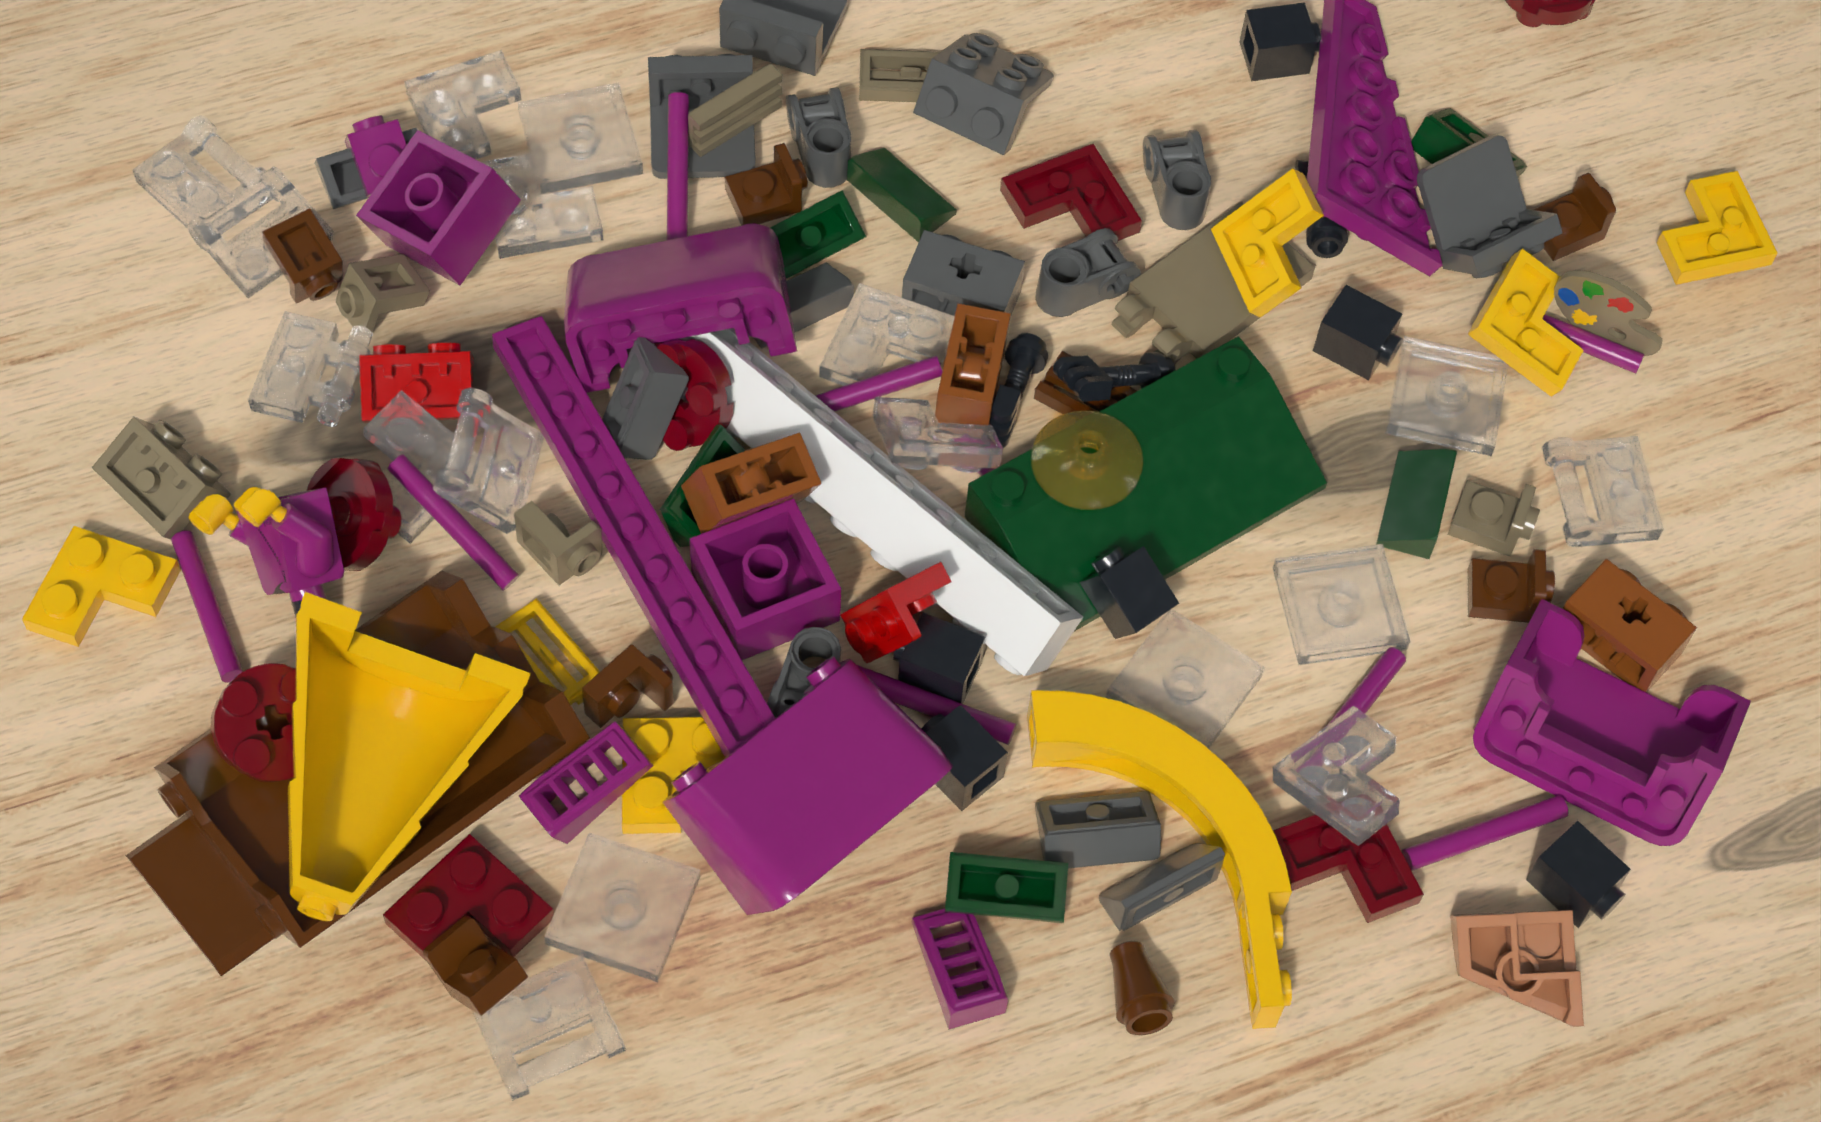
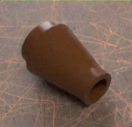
[1109,941,1174,1036]

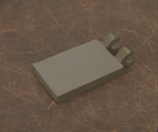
[1112,202,1315,365]

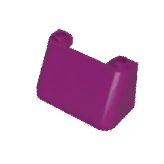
[564,223,797,393]
[1473,599,1751,846]
[663,656,953,915]

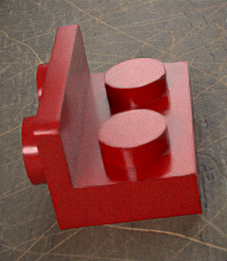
[359,343,474,423]
[840,562,952,664]

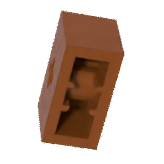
[934,303,1011,438]
[681,432,822,534]
[1563,559,1697,693]

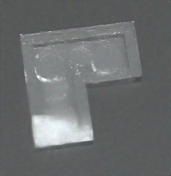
[404,50,521,159]
[482,153,604,259]
[819,283,955,386]
[363,390,486,544]
[872,397,1003,473]
[1273,706,1400,846]

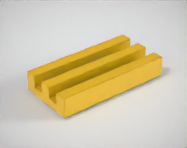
[495,598,600,705]

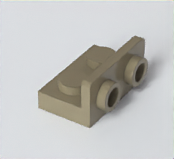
[92,416,231,539]

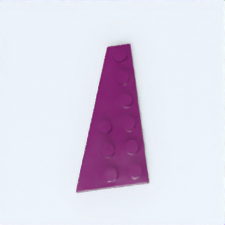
[1307,0,1443,277]

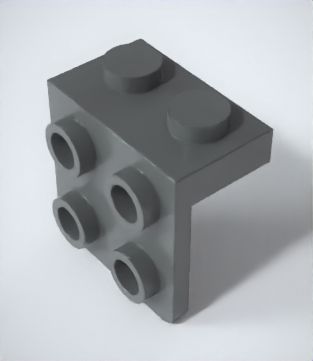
[719,0,847,76]
[913,33,1054,155]
[648,54,755,179]
[1417,135,1562,278]

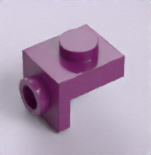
[345,115,407,197]

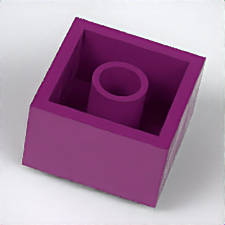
[356,130,521,286]
[690,498,841,660]

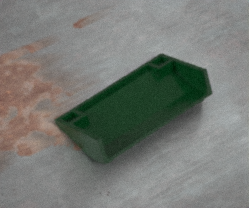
[964,336,1327,631]

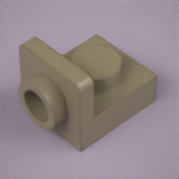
[336,254,430,336]
[1447,480,1540,557]
[514,501,602,585]

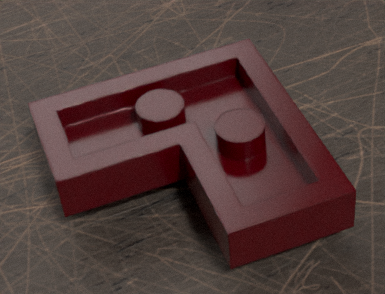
[1000,144,1142,241]
[1273,794,1424,923]
[383,834,555,961]

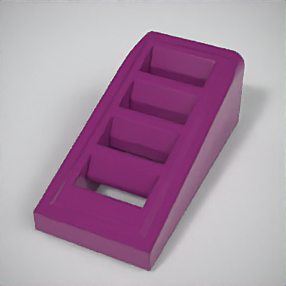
[519,721,654,844]
[912,909,1008,1030]

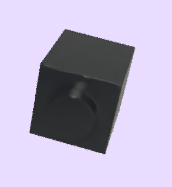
[1239,2,1321,81]
[1313,285,1403,381]
[1079,546,1179,639]
[893,612,986,704]
[921,705,1008,811]
[1526,821,1631,928]

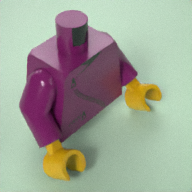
[188,486,344,617]

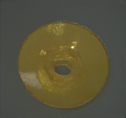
[1031,411,1143,510]

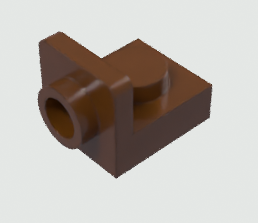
[725,143,808,226]
[1533,173,1616,261]
[262,208,343,303]
[1467,549,1555,623]
[582,644,674,728]
[423,916,528,1016]

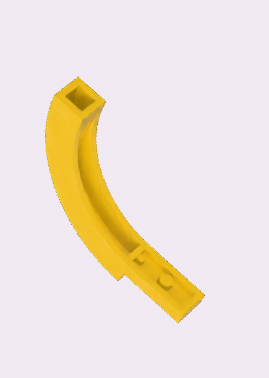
[1027,690,1292,1029]

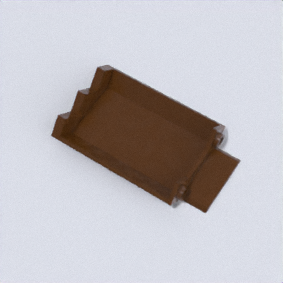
[125,571,590,976]

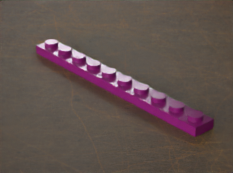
[492,316,775,758]

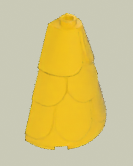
[288,592,531,921]

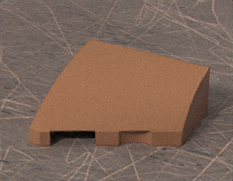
[1450,910,1584,1027]

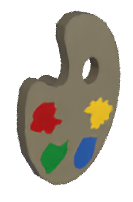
[1554,270,1662,356]

